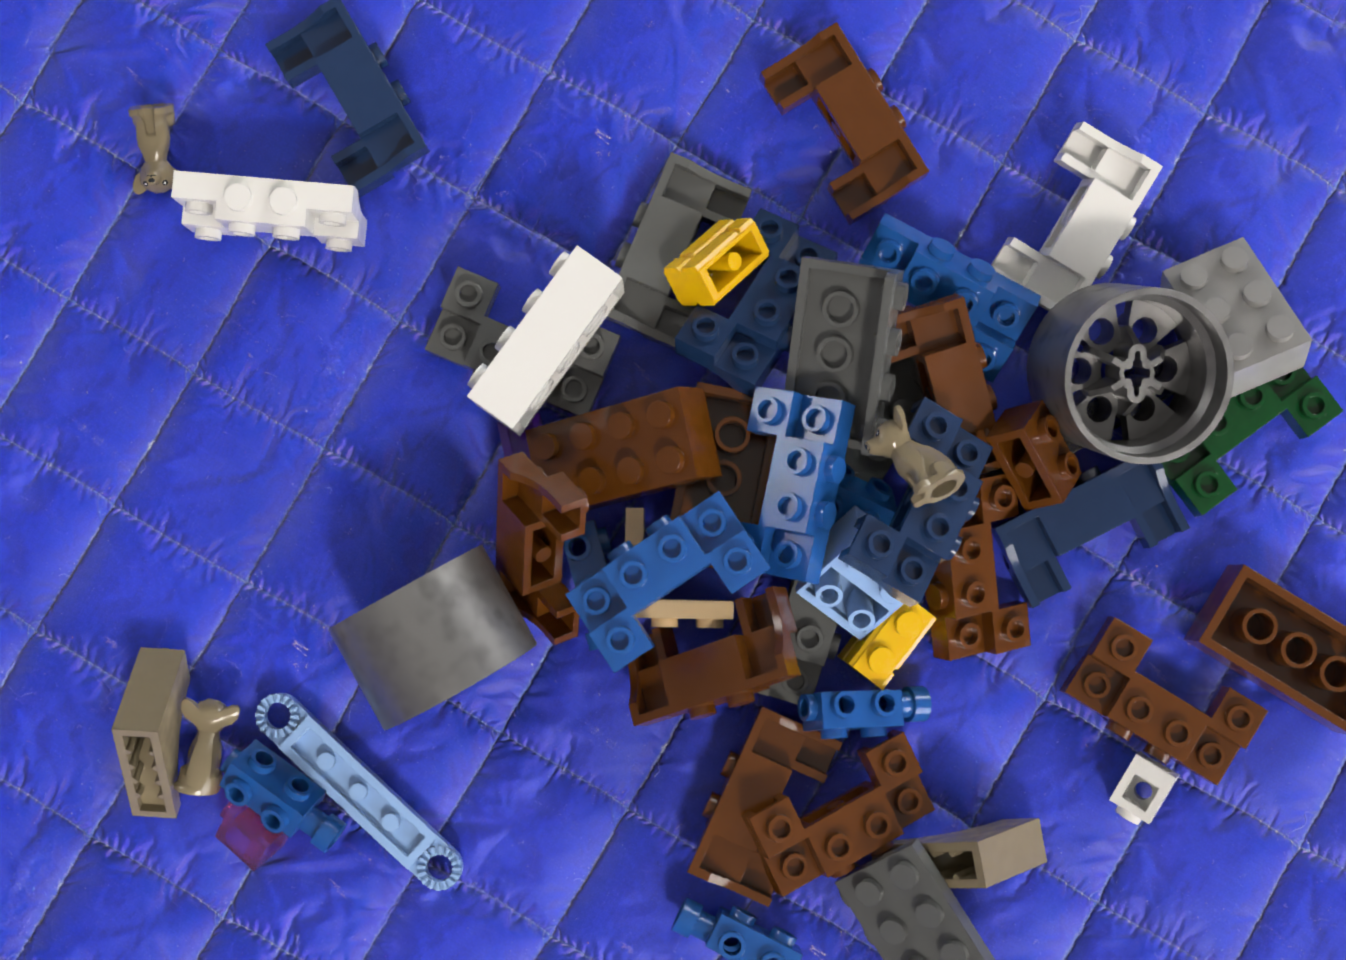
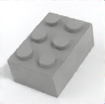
[1160,237,1312,398]

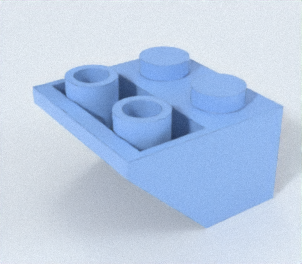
[795,506,903,641]

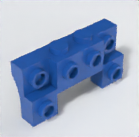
[858,213,1041,383]
[741,386,856,585]
[565,491,771,673]

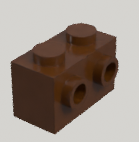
[985,400,1082,511]

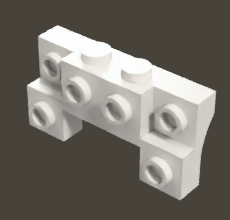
[991,121,1163,311]
[171,170,367,252]

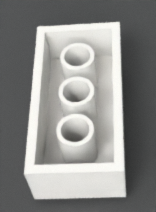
[467,245,625,436]

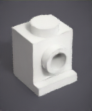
[1109,751,1180,825]

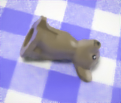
[128,103,180,195]
[864,405,966,508]
[174,697,240,796]

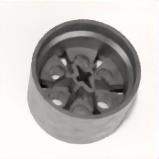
[1027,283,1234,464]
[328,544,537,730]

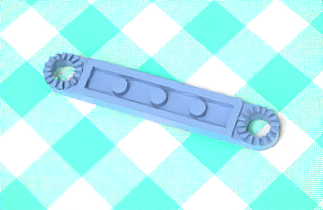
[255,693,463,891]

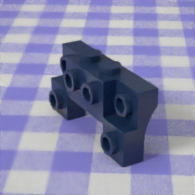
[265,0,430,198]
[675,208,838,398]
[838,397,993,607]
[991,461,1190,608]

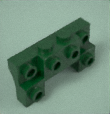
[1162,367,1343,517]

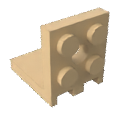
[625,508,734,628]

